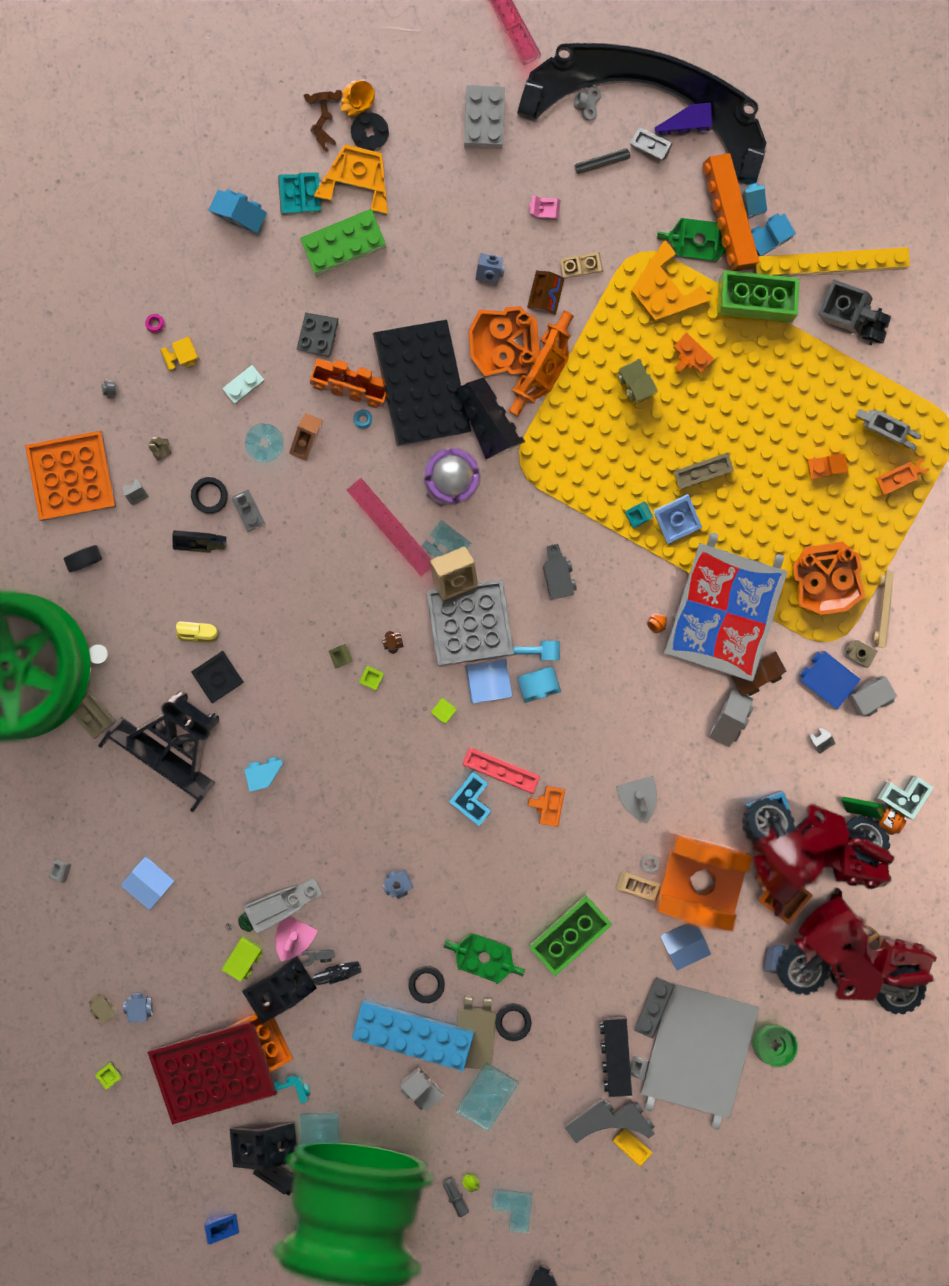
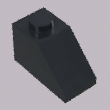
[526,1265,558,1286]

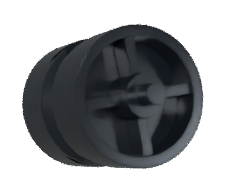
[860,308,891,346]

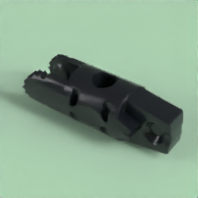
[312,961,362,986]

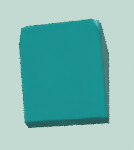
[625,501,654,529]

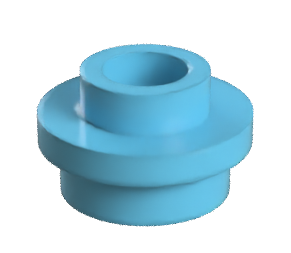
[353,409,373,429]

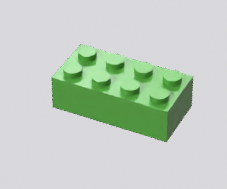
[300,209,387,277]
[717,270,799,323]
[529,894,612,976]

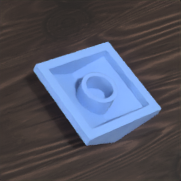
[653,494,702,544]
[121,856,175,910]
[660,923,711,971]

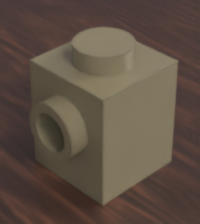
[846,640,878,668]

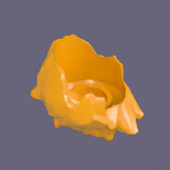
[340,80,375,117]

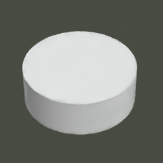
[89,645,108,664]

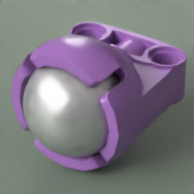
[424,448,480,507]

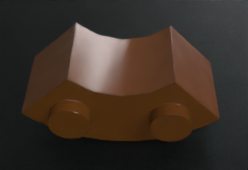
[731,651,787,696]

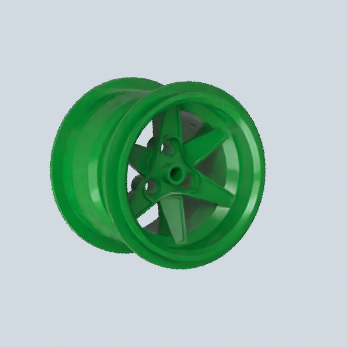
[0,591,91,742]
[273,1142,434,1286]

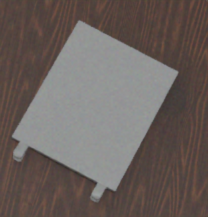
[641,983,759,1130]

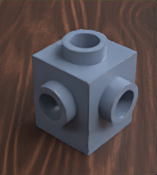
[475,253,505,284]
[382,869,413,899]

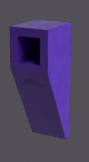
[654,103,713,136]

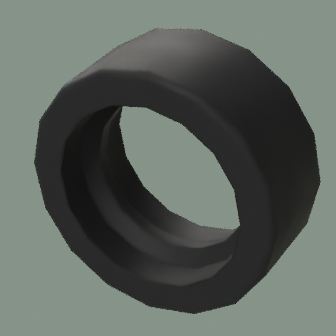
[191,477,228,514]
[63,545,102,573]
[408,966,445,1004]
[495,1003,532,1041]

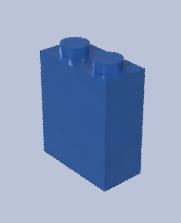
[799,651,861,710]

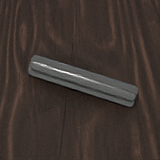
[575,148,630,174]

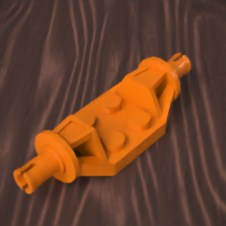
[508,310,574,417]

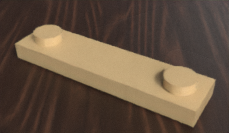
[873,571,894,648]

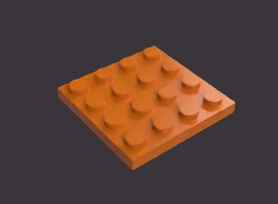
[25,430,116,521]

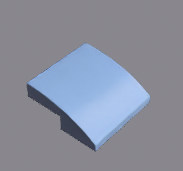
[466,659,512,703]

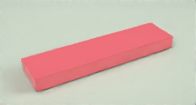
[462,747,540,794]

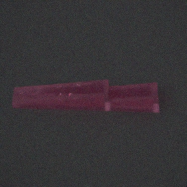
[489,0,541,66]
[347,478,432,577]

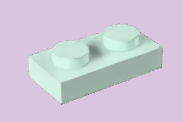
[222,365,265,404]

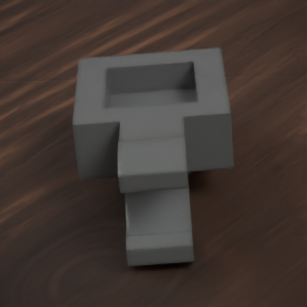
[302,948,336,966]

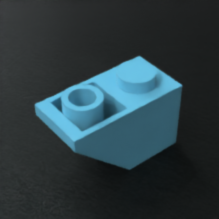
[742,183,767,218]
[244,757,284,791]

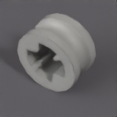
[642,855,659,873]

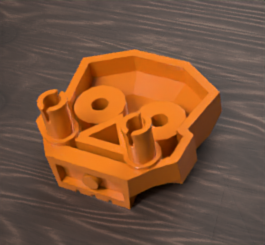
[468,306,540,378]
[791,542,866,615]

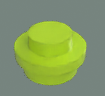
[462,1174,480,1193]

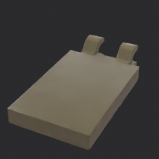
[457,996,496,1070]

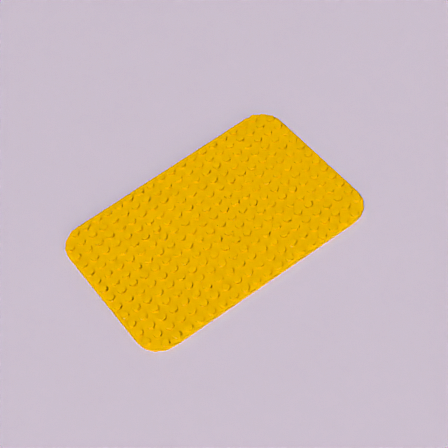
[519,251,949,643]

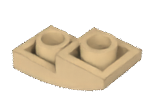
[560,252,603,278]

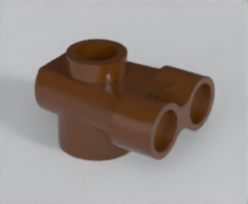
[382,631,404,654]

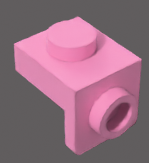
[529,196,561,219]

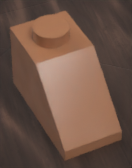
[289,413,323,461]

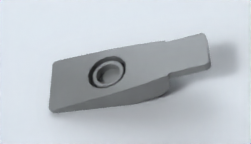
[243,878,322,934]

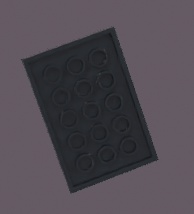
[373,319,471,446]

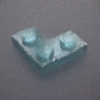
[492,1189,533,1233]

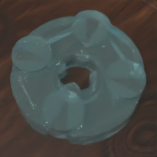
[245,423,283,462]

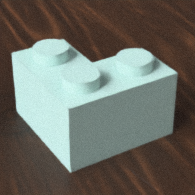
[877,776,934,820]

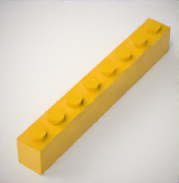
[753,247,910,277]

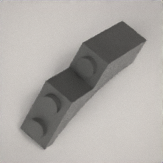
[564,1098,655,1143]

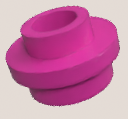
[145,314,165,333]

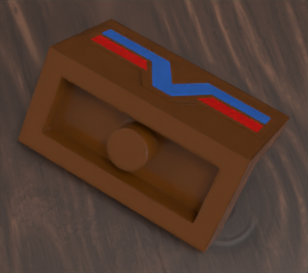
[527,270,565,315]

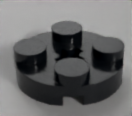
[351,112,389,151]

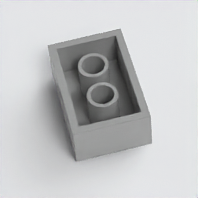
[464,85,505,149]

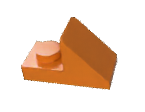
[807,454,848,479]

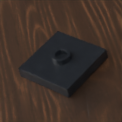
[191,651,244,704]

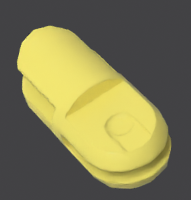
[176,622,218,643]

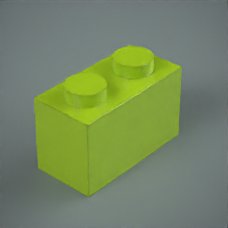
[221,935,263,982]

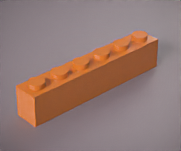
[702,153,759,271]

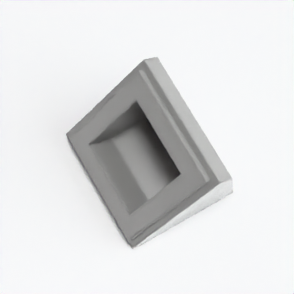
[49,859,71,883]
[630,1056,650,1080]

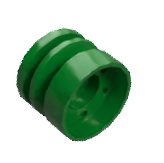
[753,1024,798,1067]

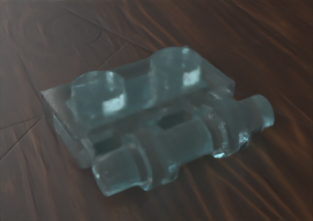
[422,520,472,557]

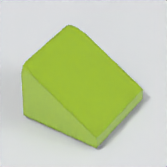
[431,697,457,724]

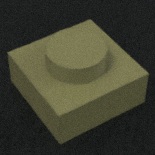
[329,644,353,669]

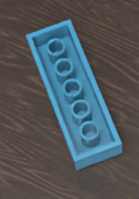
[352,999,475,1071]

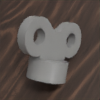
[574,87,601,120]

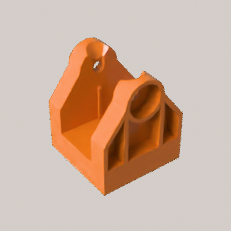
[654,833,753,932]

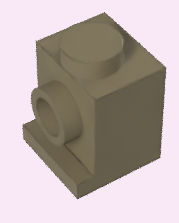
[89,995,118,1026]

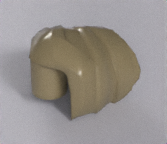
[148,437,171,461]

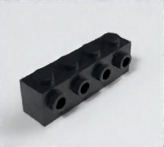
[599,1016,632,1097]

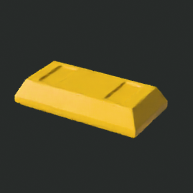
[612,1128,653,1167]

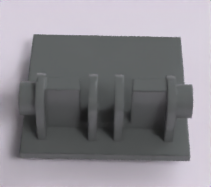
[296,312,339,357]

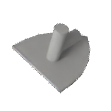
[616,776,657,824]

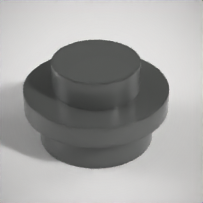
[101,379,116,399]

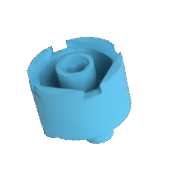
[517,666,561,703]

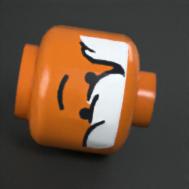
[876,806,906,835]

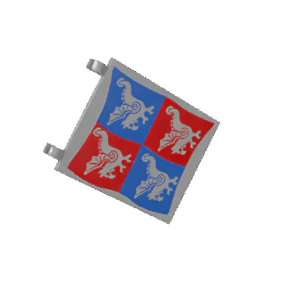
[665,533,787,682]

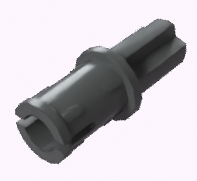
[443,1179,469,1217]

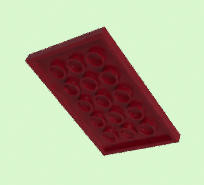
[147,1020,277,1125]

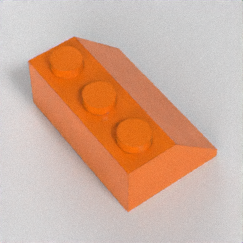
[229,1013,293,1072]

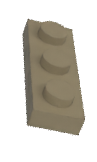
[673,453,734,490]

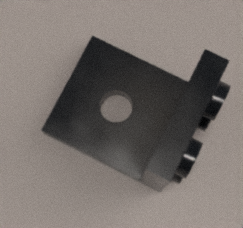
[242,956,317,1024]
[230,1122,296,1170]

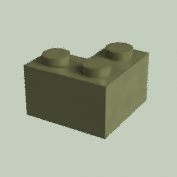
[617,359,658,405]

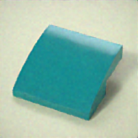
[278,172,321,214]

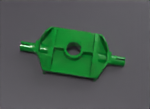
[657,218,726,262]
[443,933,525,984]

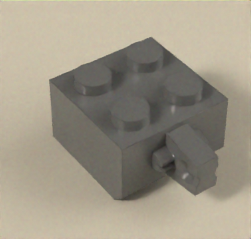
[818,279,879,333]
[543,544,577,600]

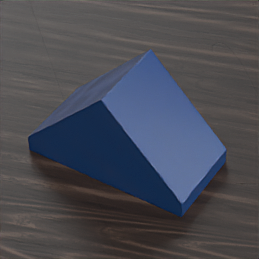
[204,1214,239,1244]

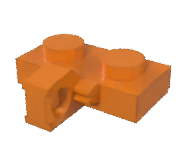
[673,332,714,373]
[528,786,565,827]

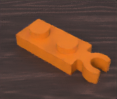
[875,459,930,495]

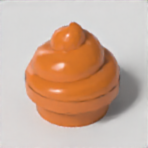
[647,614,667,634]

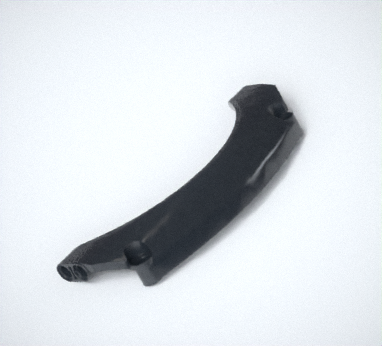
[517,43,767,184]

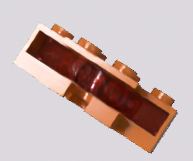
[310,358,386,408]

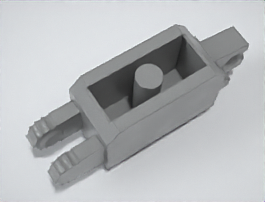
[855,409,922,450]

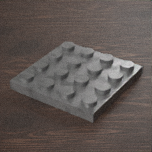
[426,579,514,667]

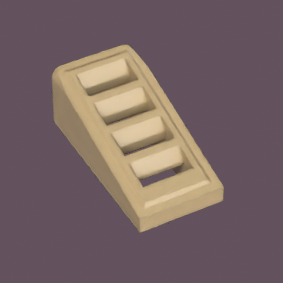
[616,871,660,902]

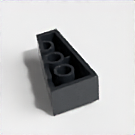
[457,377,525,459]

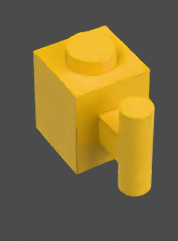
[160,336,200,371]

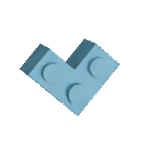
[449,771,491,826]

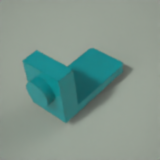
[274,1075,311,1104]

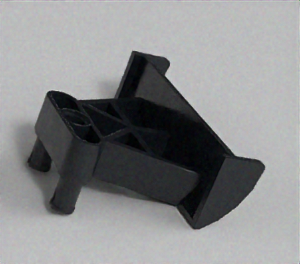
[98,691,219,813]

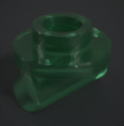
[238,911,254,932]

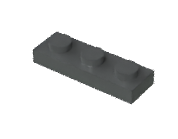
[634,977,675,1038]

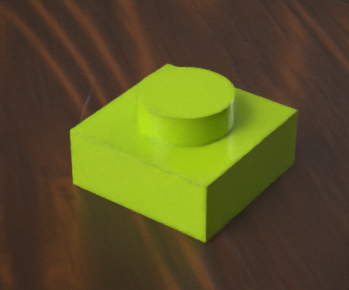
[359,665,385,691]
[95,1062,122,1090]

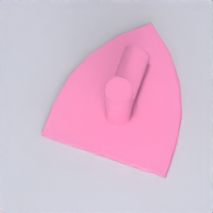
[275,916,318,961]

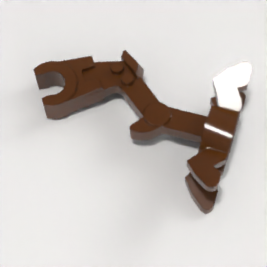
[304,90,342,152]

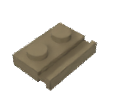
[72,692,116,739]

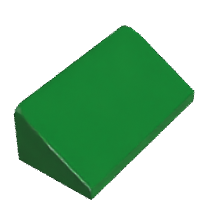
[842,797,884,819]

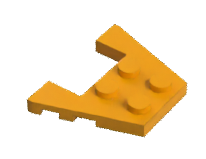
[314,144,388,215]
[631,240,711,321]

